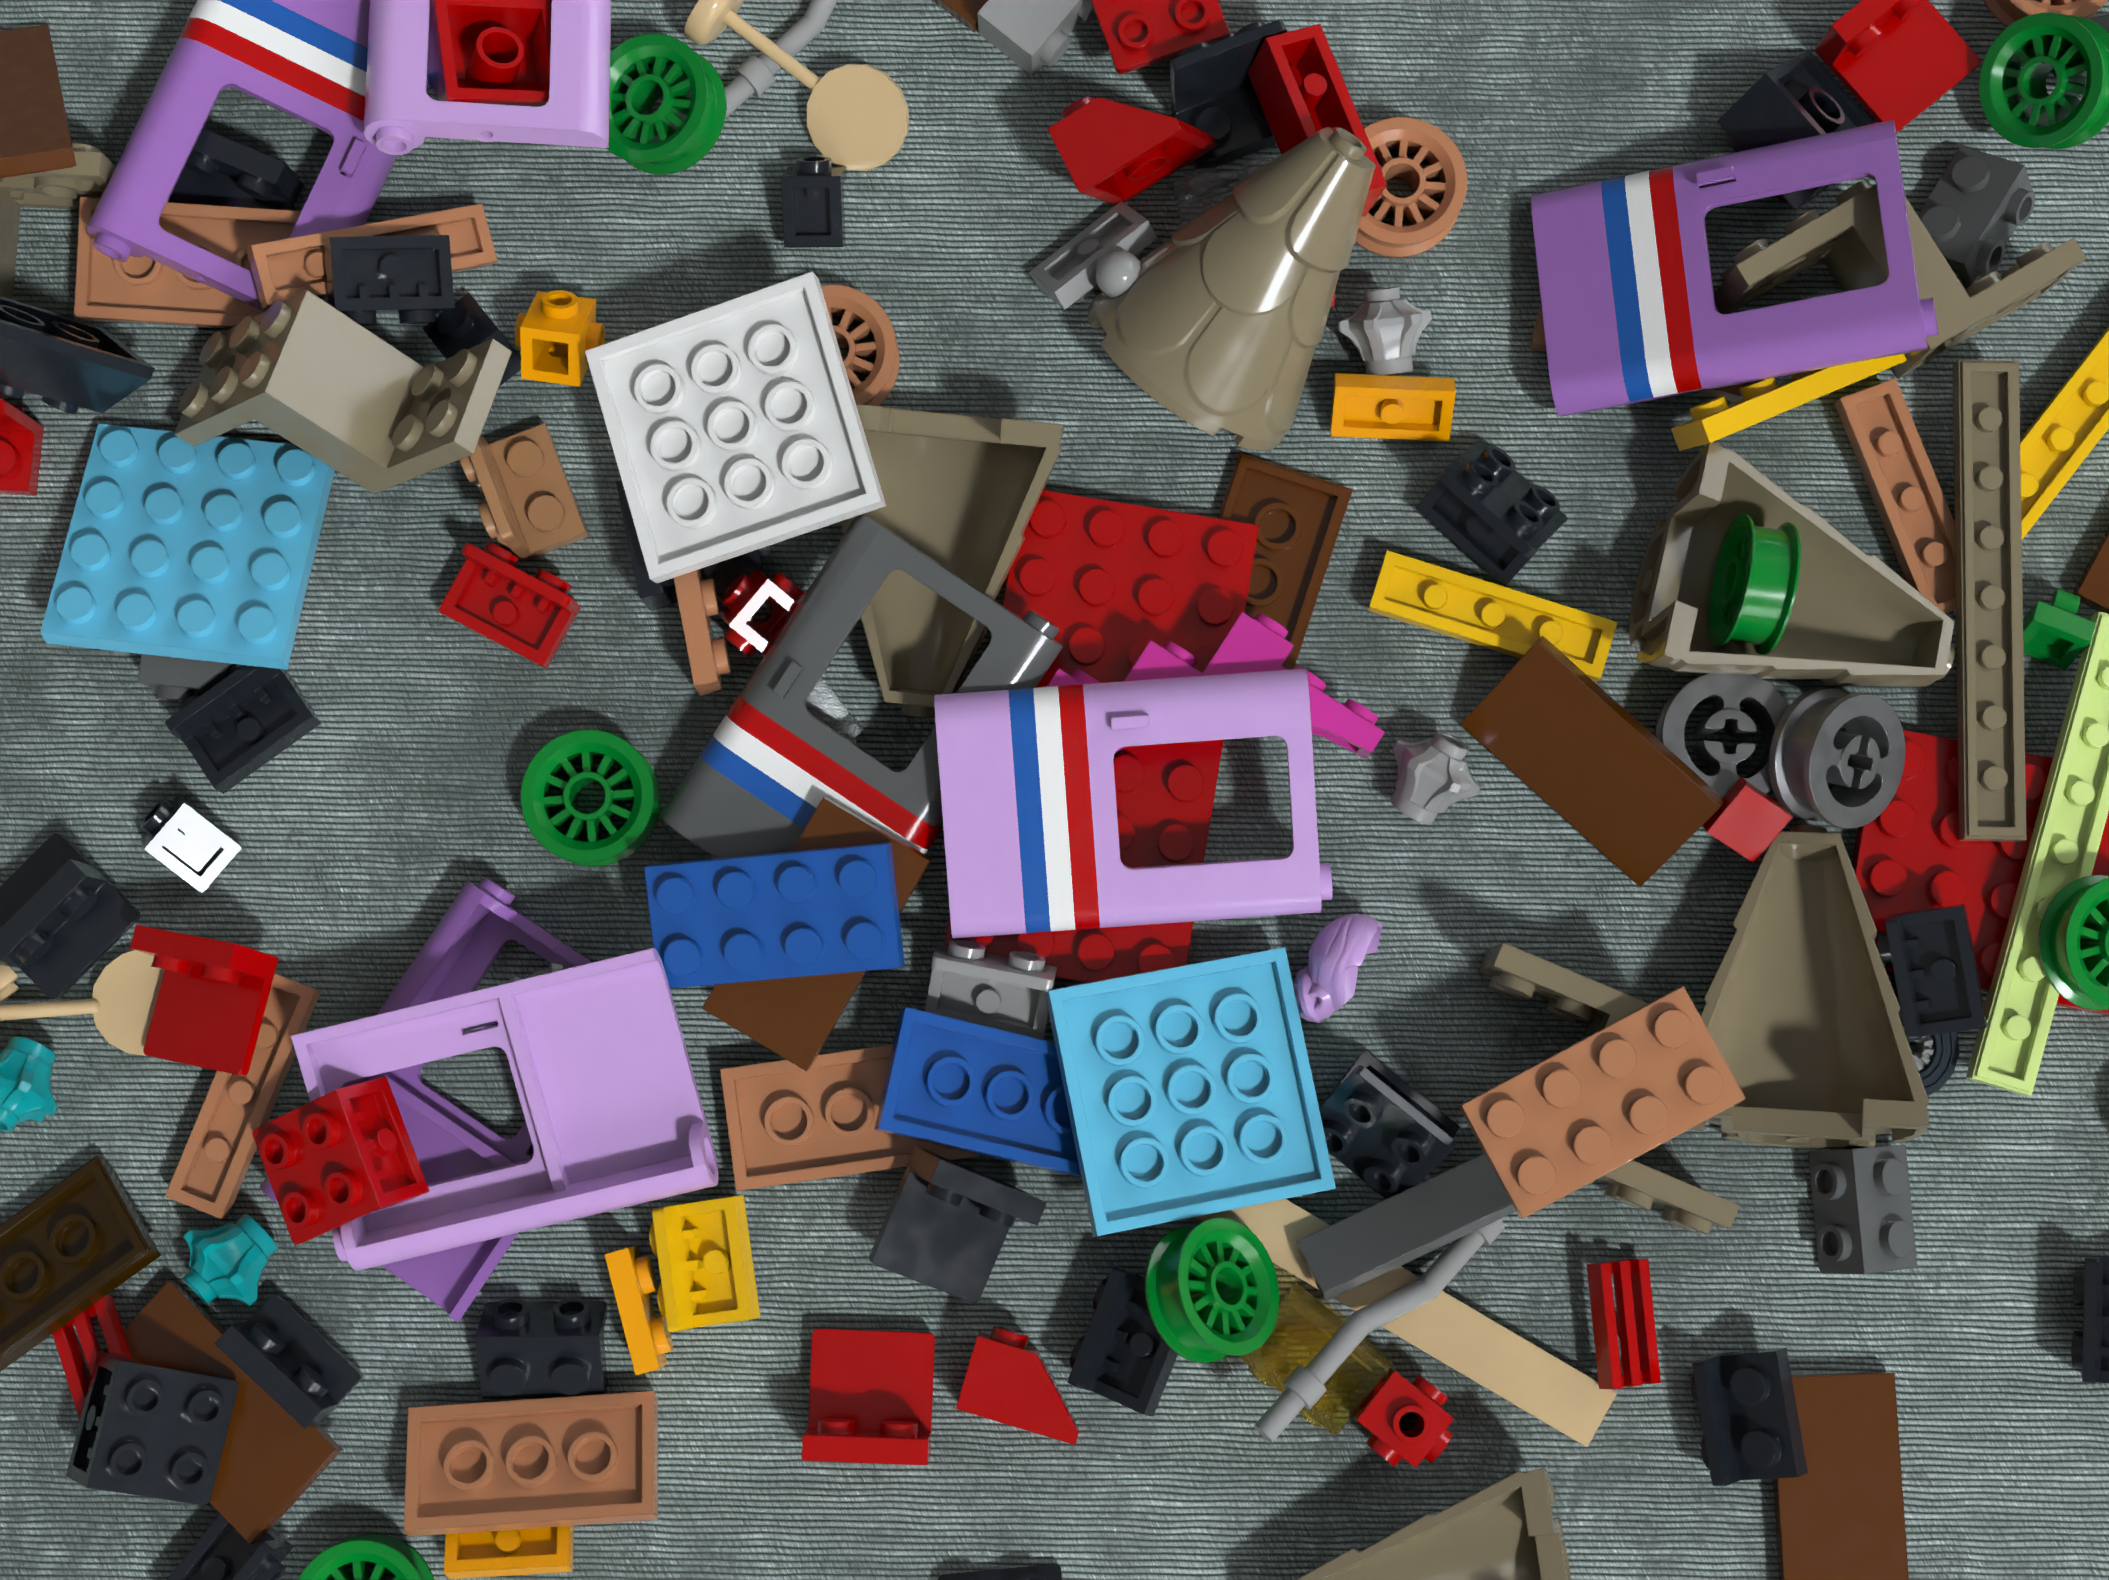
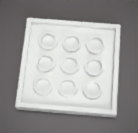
[585,271,886,583]

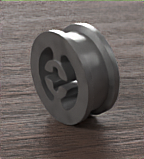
[1654,673,1789,798]
[1769,687,1905,829]

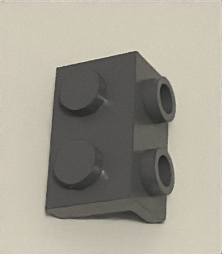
[1918,145,2035,288]
[1808,1145,1918,1274]

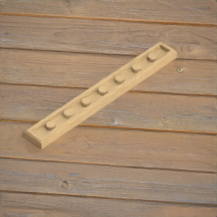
[1196,1199,1617,1447]

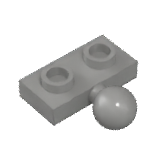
[1029,201,1158,310]

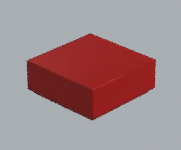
[1703,777,1793,863]

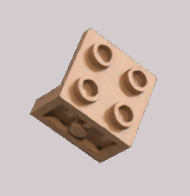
[460,423,589,562]

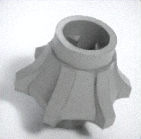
[1337,287,1432,375]
[1390,730,1482,825]

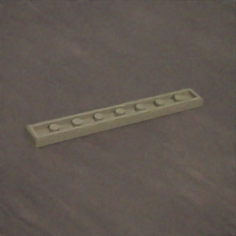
[1953,360,2026,842]

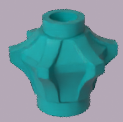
[0,1037,58,1133]
[182,1213,278,1307]

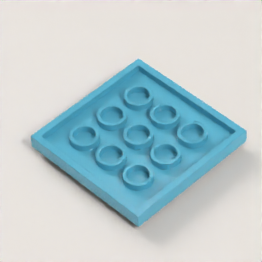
[40,423,335,670]
[1045,947,1336,1237]

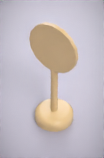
[684,0,909,171]
[0,950,164,1056]

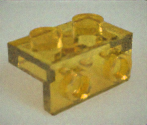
[1240,1282,1392,1436]

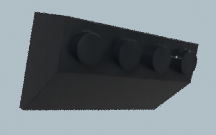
[0,296,155,414]

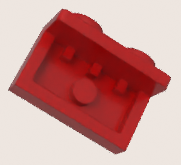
[438,541,581,670]

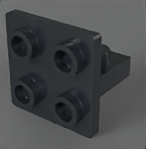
[1415,440,1568,587]
[0,833,141,999]
[1319,1050,1460,1199]

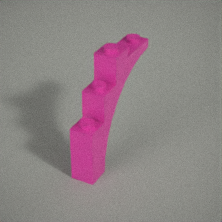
[1047,612,1385,759]

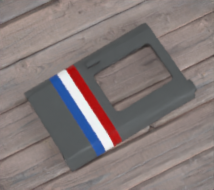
[660,514,1063,858]

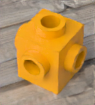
[515,290,605,387]

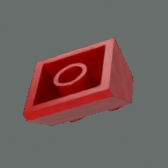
[427,0,552,107]
[1047,97,1218,205]

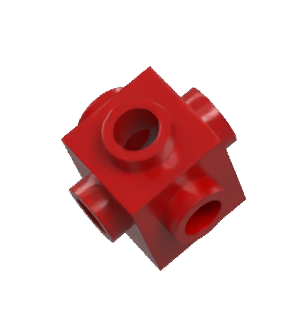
[718,568,805,658]
[1351,1366,1454,1468]

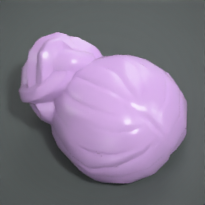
[1292,913,1383,1023]

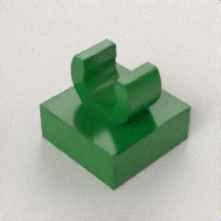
[2023,588,2096,670]

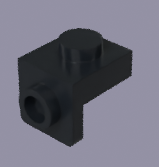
[422,293,521,386]

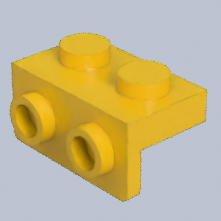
[649,1195,761,1332]

